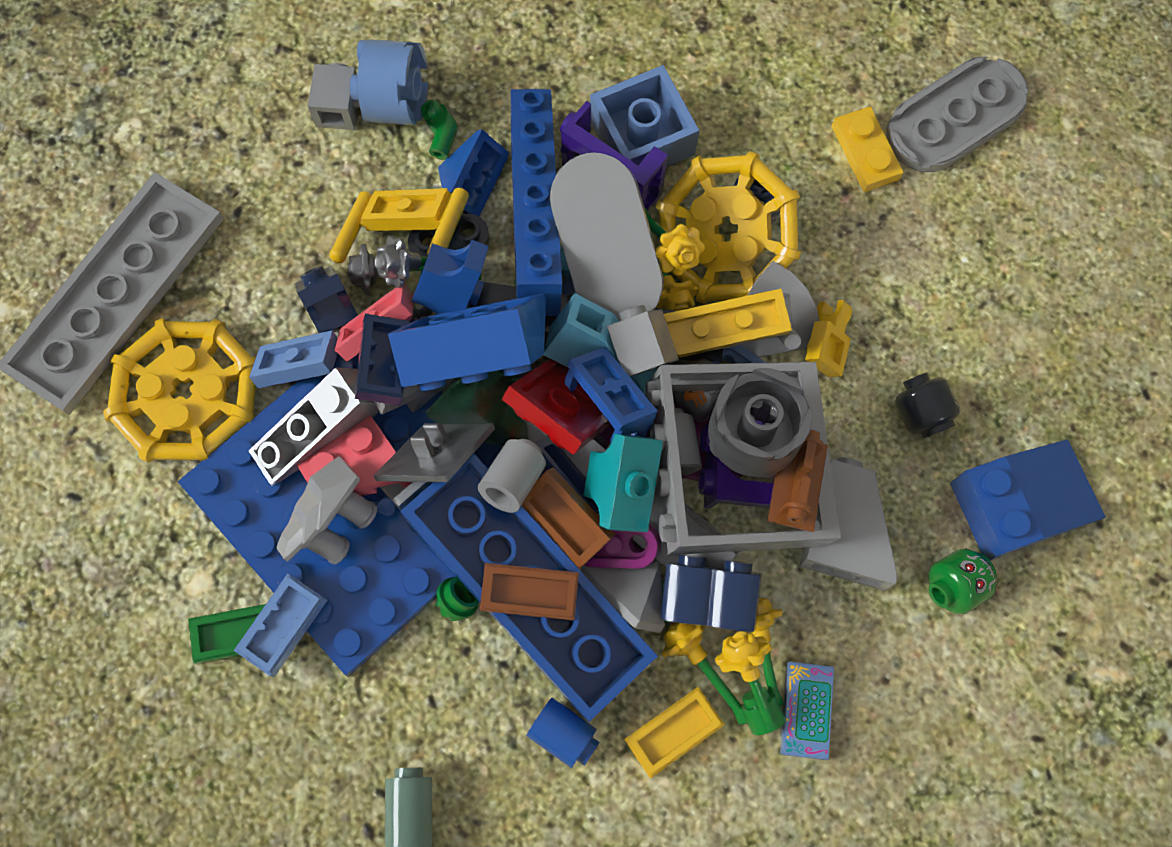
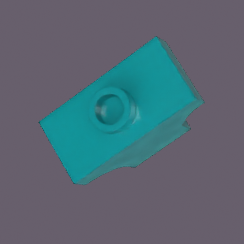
[583,433,663,532]

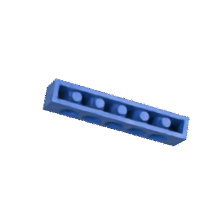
[510,89,562,316]

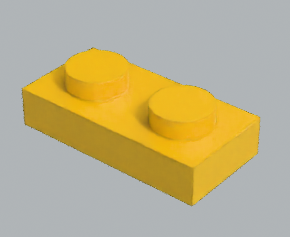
[831,106,904,193]

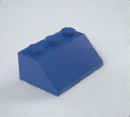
[388,293,546,391]

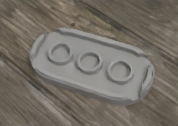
[886,57,1028,172]
[550,153,664,321]

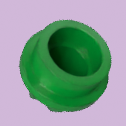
[435,576,479,621]

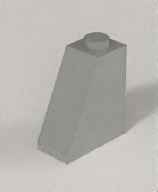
[799,457,897,591]

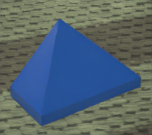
[438,129,510,216]

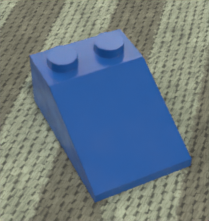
[950,439,1106,561]

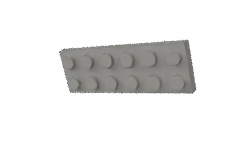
[0,172,224,415]

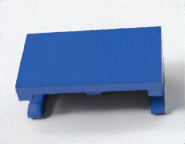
[564,347,658,443]

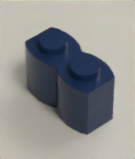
[661,554,762,632]

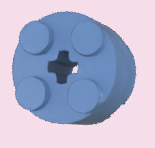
[350,39,428,125]

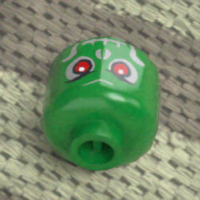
[928,548,997,614]

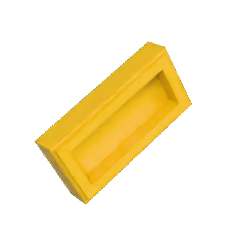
[624,686,725,779]

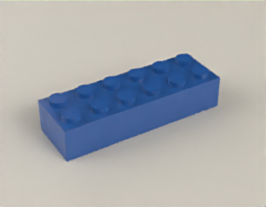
[401,453,658,722]

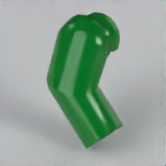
[420,99,458,160]

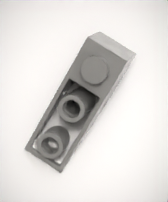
[249,368,379,485]

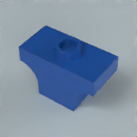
[411,240,488,314]

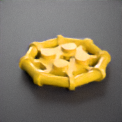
[655,151,802,305]
[103,318,256,463]

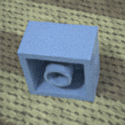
[590,65,699,167]

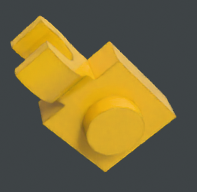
[805,299,852,377]

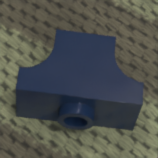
[294,265,358,333]

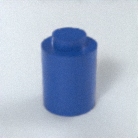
[526,697,600,768]

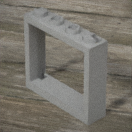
[645,362,841,555]

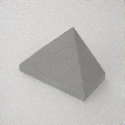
[580,562,665,633]

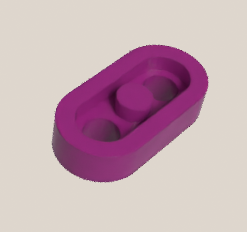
[584,523,661,569]

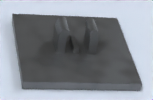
[373,423,495,482]

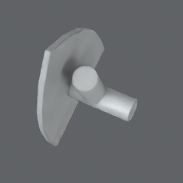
[741,260,819,357]

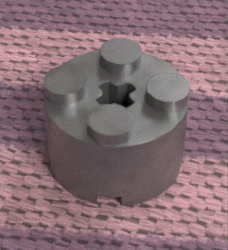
[708,368,813,478]

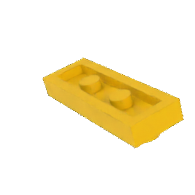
[664,288,792,358]

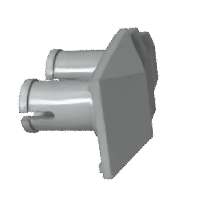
[276,456,377,564]

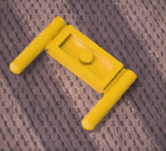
[329,188,469,263]

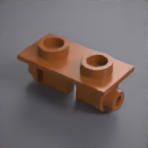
[767,429,828,532]

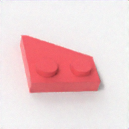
[297,415,412,496]

